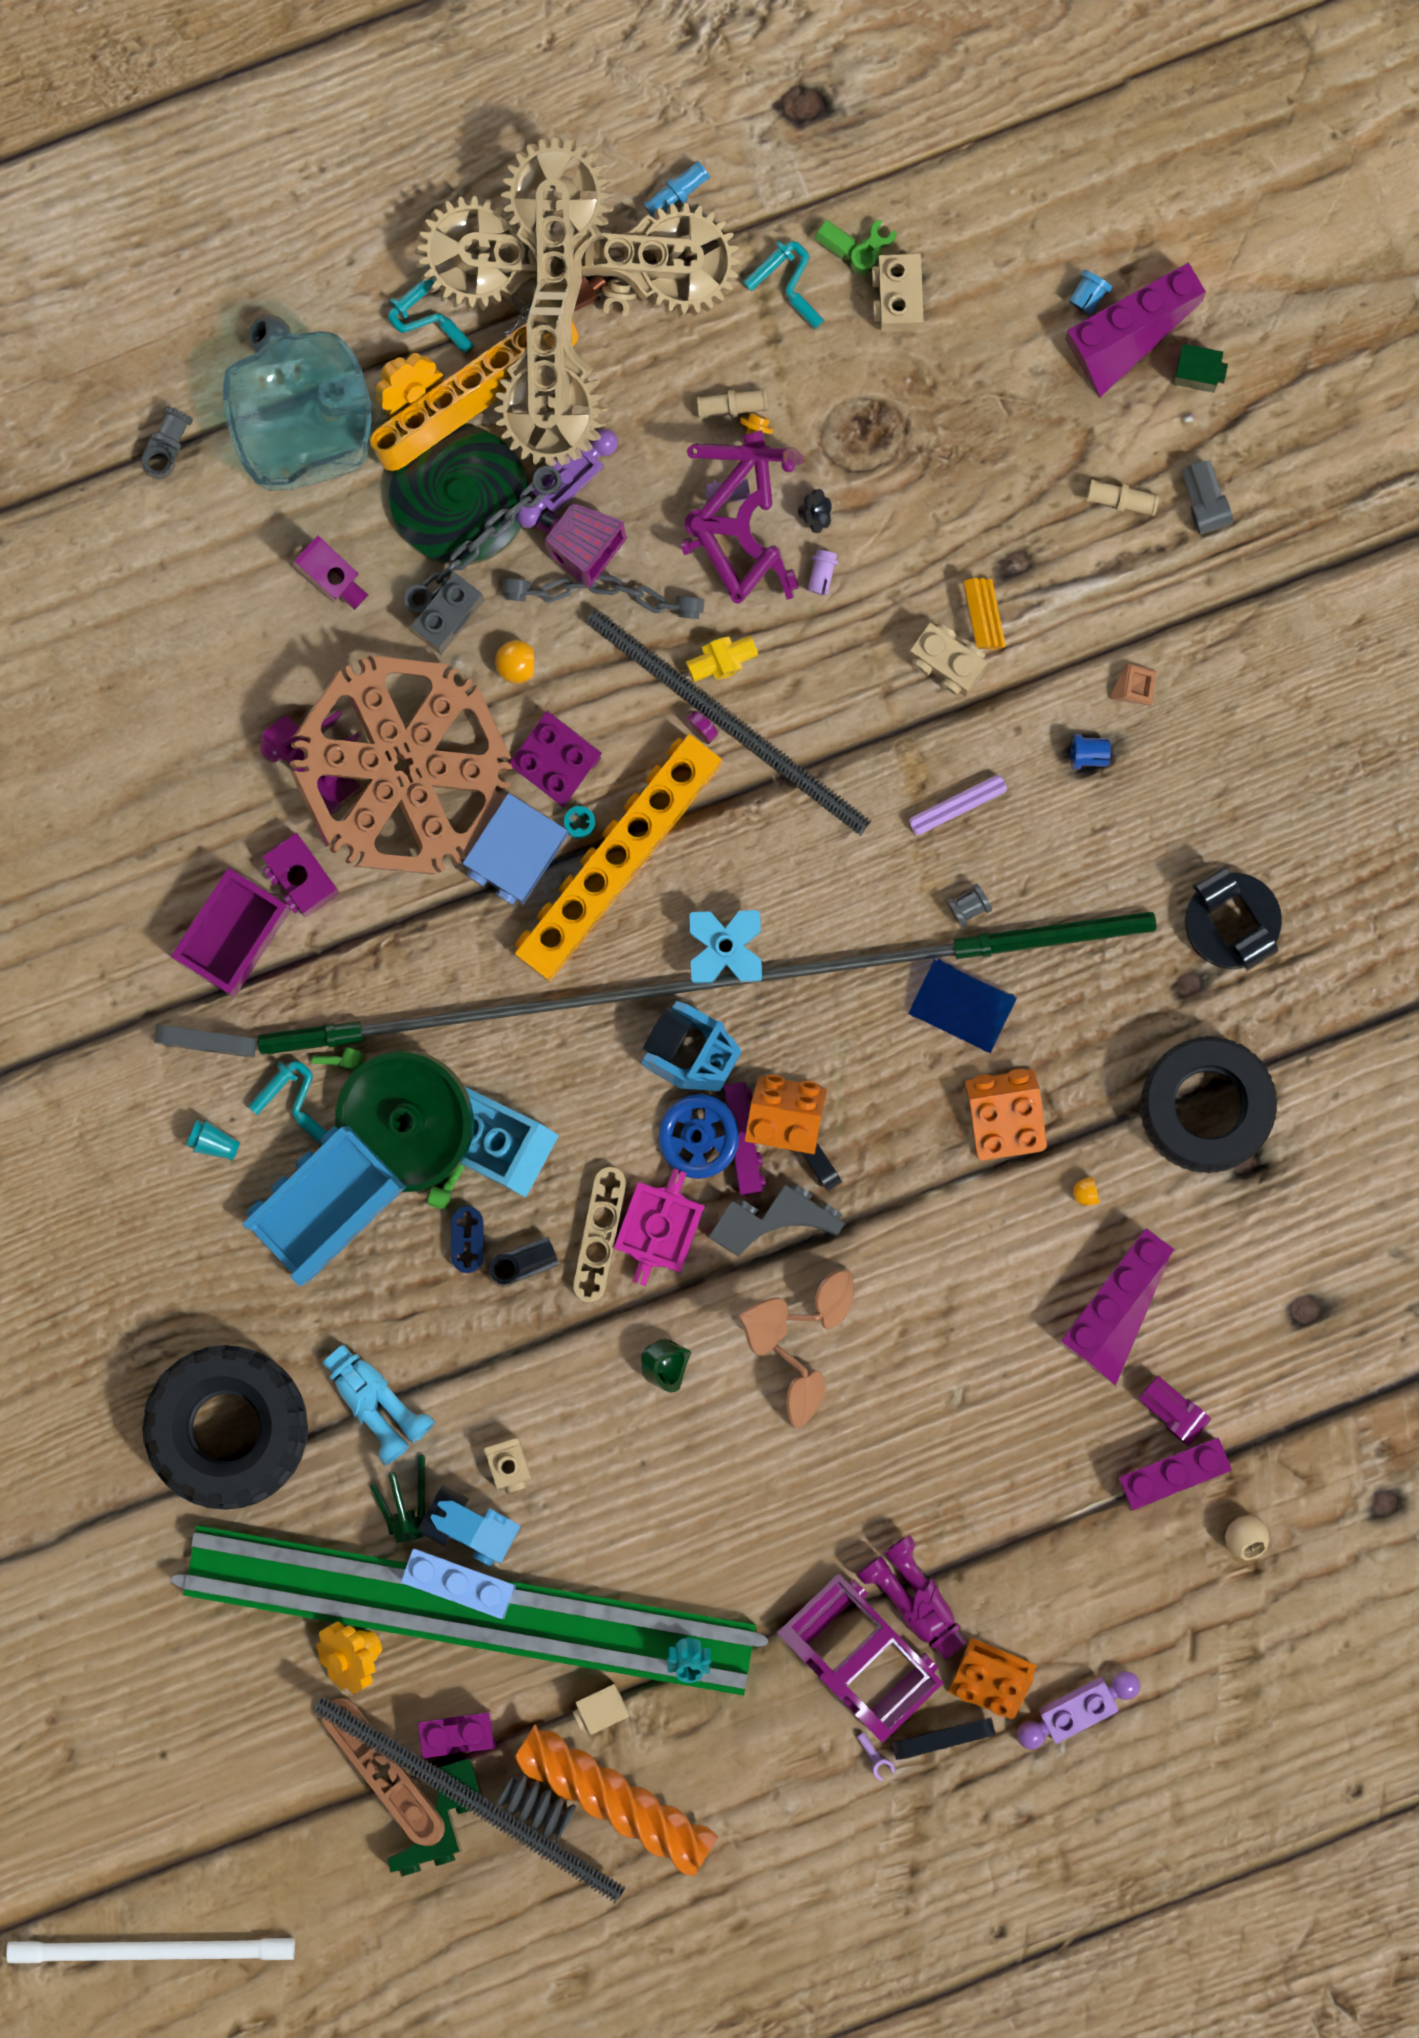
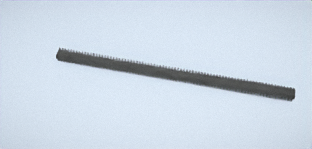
[585,608,872,836]
[313,1695,625,1904]

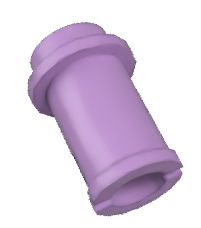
[705,479,750,503]
[806,550,839,596]

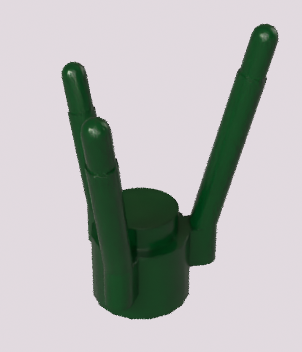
[370,1454,426,1543]

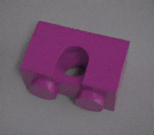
[262,832,340,917]
[418,1712,496,1758]

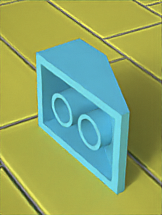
[461,1086,559,1198]

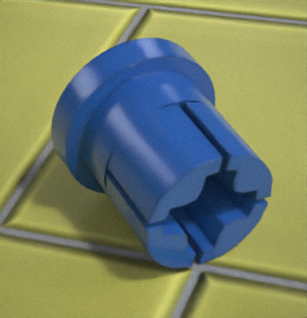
[1070,734,1111,769]

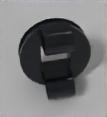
[1185,865,1282,972]

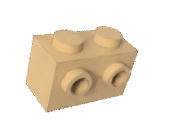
[872,254,924,332]
[909,622,988,697]

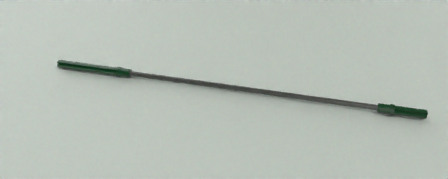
[257,912,1157,1055]

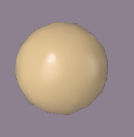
[1225,1515,1270,1561]

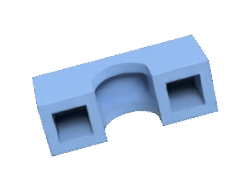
[401,1549,516,1619]

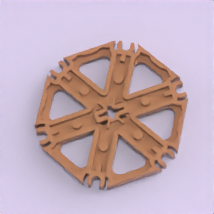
[290,656,512,875]

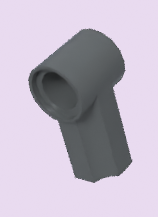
[1181,460,1233,535]

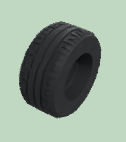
[1140,1036,1277,1173]

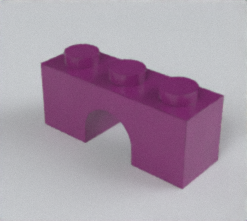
[1117,1437,1232,1511]

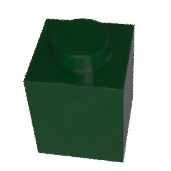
[1173,344,1228,393]

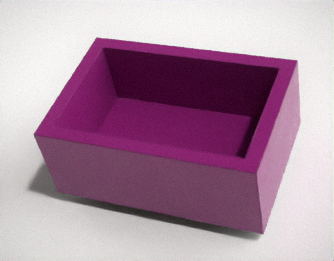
[171,868,291,998]

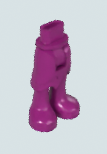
[856,1534,967,1659]

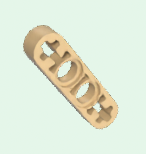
[574,1167,626,1303]

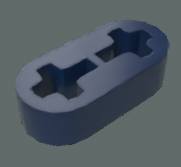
[451,1206,484,1274]

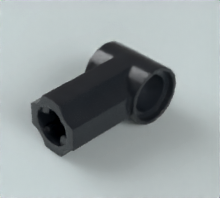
[488,1237,559,1288]

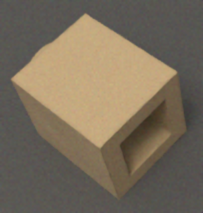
[573,1684,630,1735]

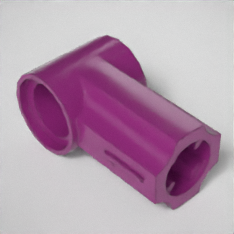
[1138,1376,1212,1446]

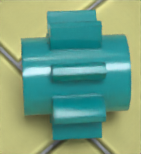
[667,1638,711,1683]

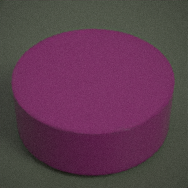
[684,711,718,745]

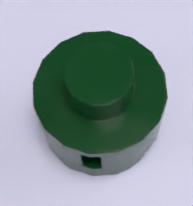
[641,1338,692,1393]

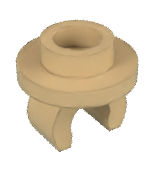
[602,280,636,316]

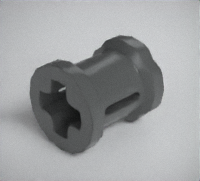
[946,883,992,928]

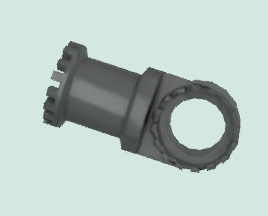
[142,406,193,480]

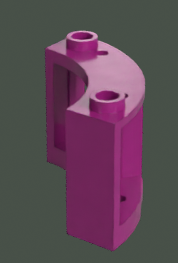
[777,1573,944,1743]

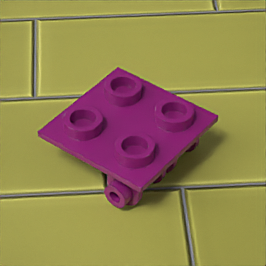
[509,710,602,807]

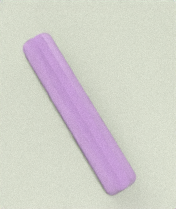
[909,775,1007,835]

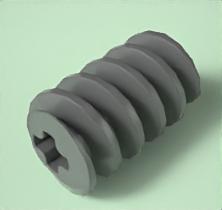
[496,1773,576,1843]

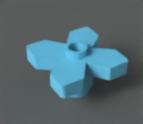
[690,910,762,984]

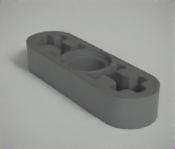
[154,1025,257,1058]

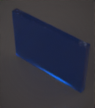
[908,958,1017,1053]

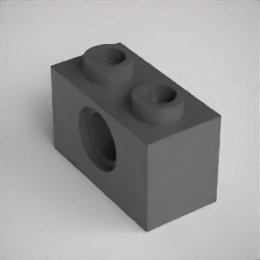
[411,572,484,655]

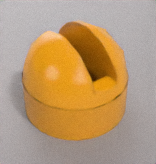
[1073,1176,1100,1206]

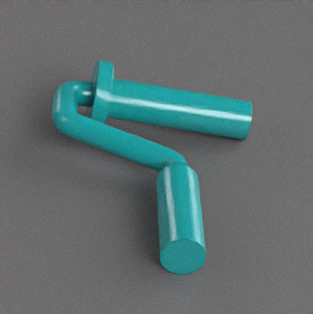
[742,240,825,330]
[388,274,474,355]
[248,1061,327,1146]

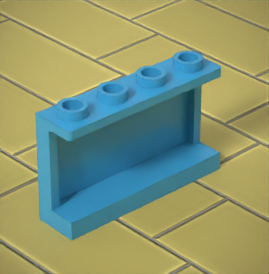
[242,1126,406,1287]

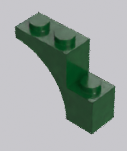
[387,1757,483,1877]

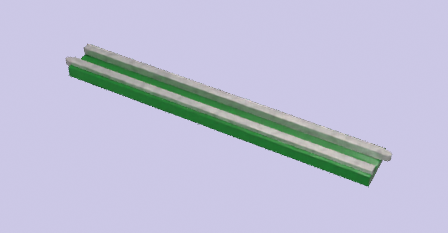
[171,1525,768,1696]

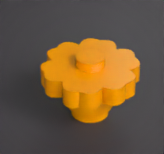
[376,353,444,419]
[316,1622,382,1694]

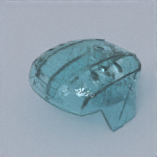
[223,331,372,491]

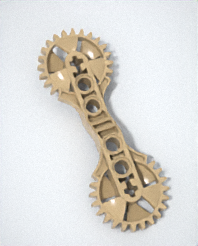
[494,137,615,467]
[415,196,740,317]

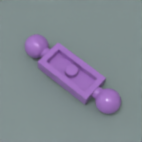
[515,428,618,528]
[1017,1671,1140,1750]

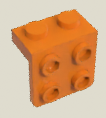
[965,1069,1047,1160]
[745,1074,827,1154]

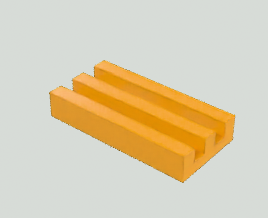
[964,578,1006,650]

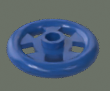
[659,1094,739,1179]

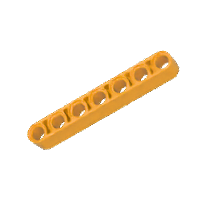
[370,319,579,471]

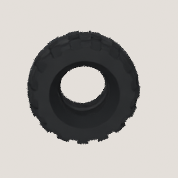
[142,1345,308,1510]

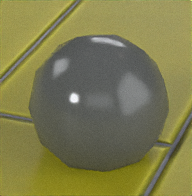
[248,315,292,359]

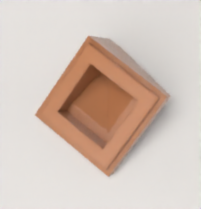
[1111,664,1157,706]

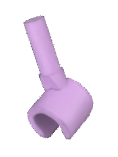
[857,1733,895,1781]

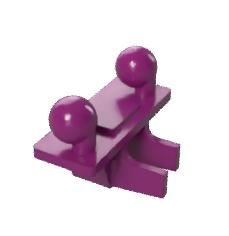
[260,710,361,814]

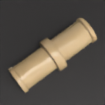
[697,389,769,419]
[1086,479,1159,516]

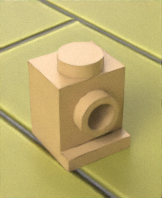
[484,1438,532,1494]

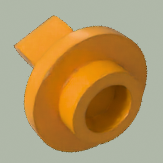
[740,413,774,444]

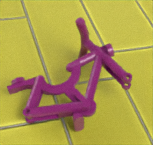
[680,430,804,604]

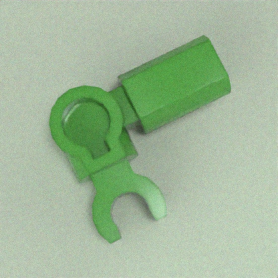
[814,220,897,275]

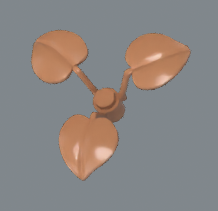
[738,1268,854,1429]

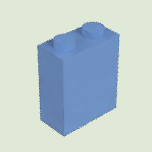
[463,793,569,906]

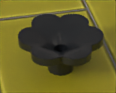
[798,489,832,533]

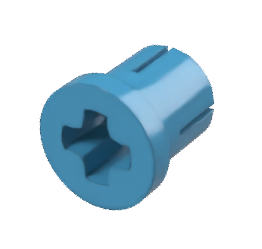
[1069,269,1113,316]

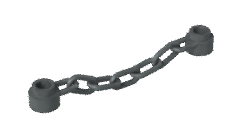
[404,466,562,613]
[502,575,705,619]

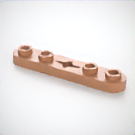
[322,1699,445,1846]

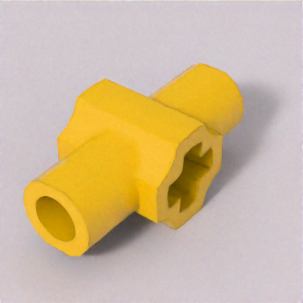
[685,635,759,683]

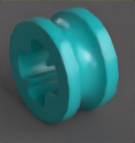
[564,806,596,839]

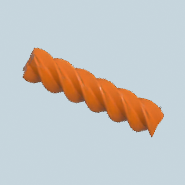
[512,1724,718,1876]

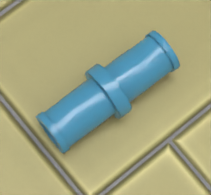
[643,160,711,219]

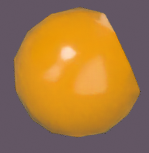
[494,640,534,684]

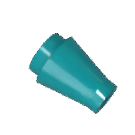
[185,1120,241,1161]

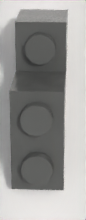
[709,1184,845,1258]

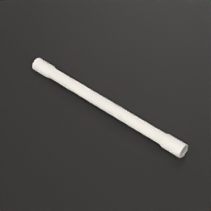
[7,1938,295,1963]

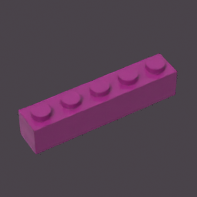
[724,1082,766,1196]

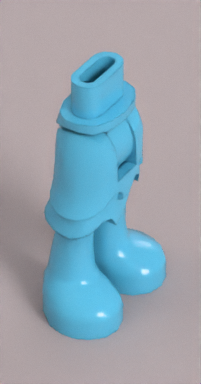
[322,1345,436,1466]

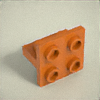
[948,1637,1037,1720]

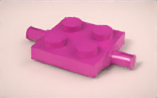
[614,1168,705,1287]

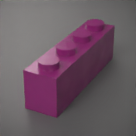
[1065,262,1206,398]
[1059,1228,1175,1386]

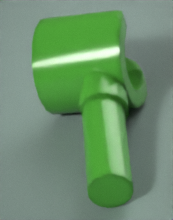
[312,1047,364,1071]
[428,1165,465,1209]

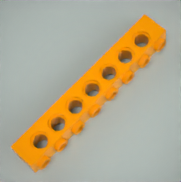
[514,734,723,983]

